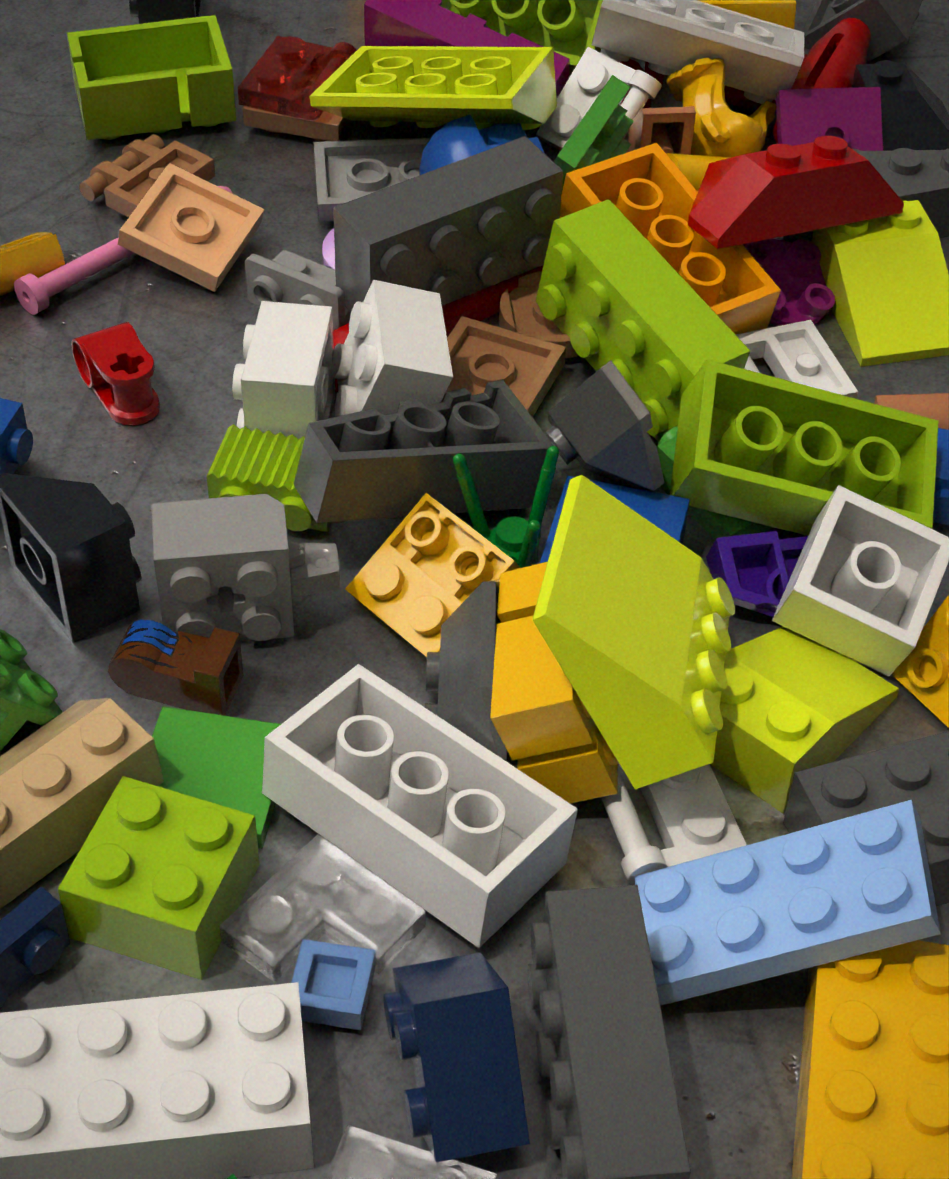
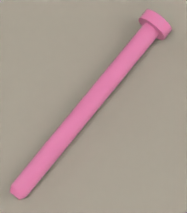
[14,186,233,315]

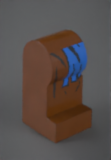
[108,619,244,715]

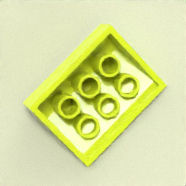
[309,46,557,130]
[532,475,735,789]

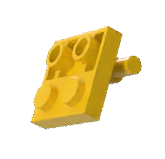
[345,493,521,658]

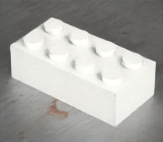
[262,664,578,948]
[0,982,314,1179]

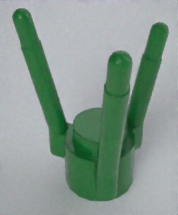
[453,446,559,568]

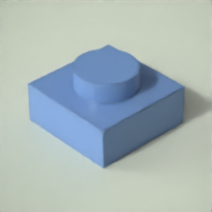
[291,939,376,1030]

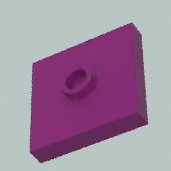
[776,87,883,151]

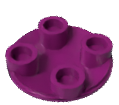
[743,239,835,326]

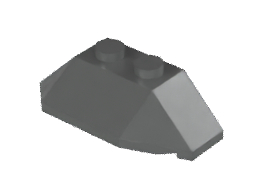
[546,361,664,492]
[425,580,518,768]

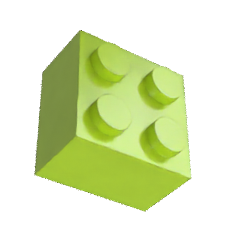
[58,776,260,980]

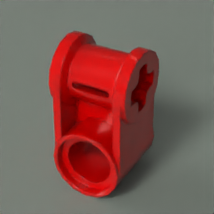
[71,322,160,426]

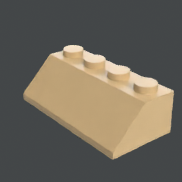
[0,698,164,909]

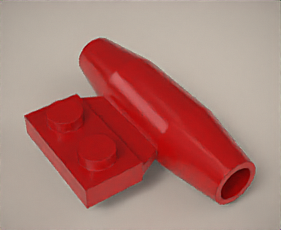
[724,18,871,143]

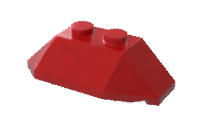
[688,136,904,249]

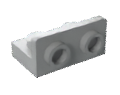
[245,249,351,330]

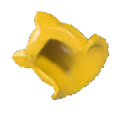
[667,57,776,157]

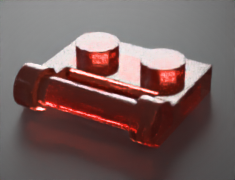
[238,36,357,121]

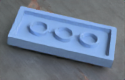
[635,800,941,1006]

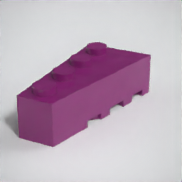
[364,0,570,130]

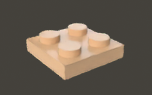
[117,163,265,292]

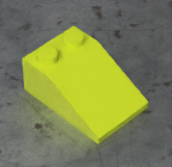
[811,200,949,367]
[711,626,899,813]

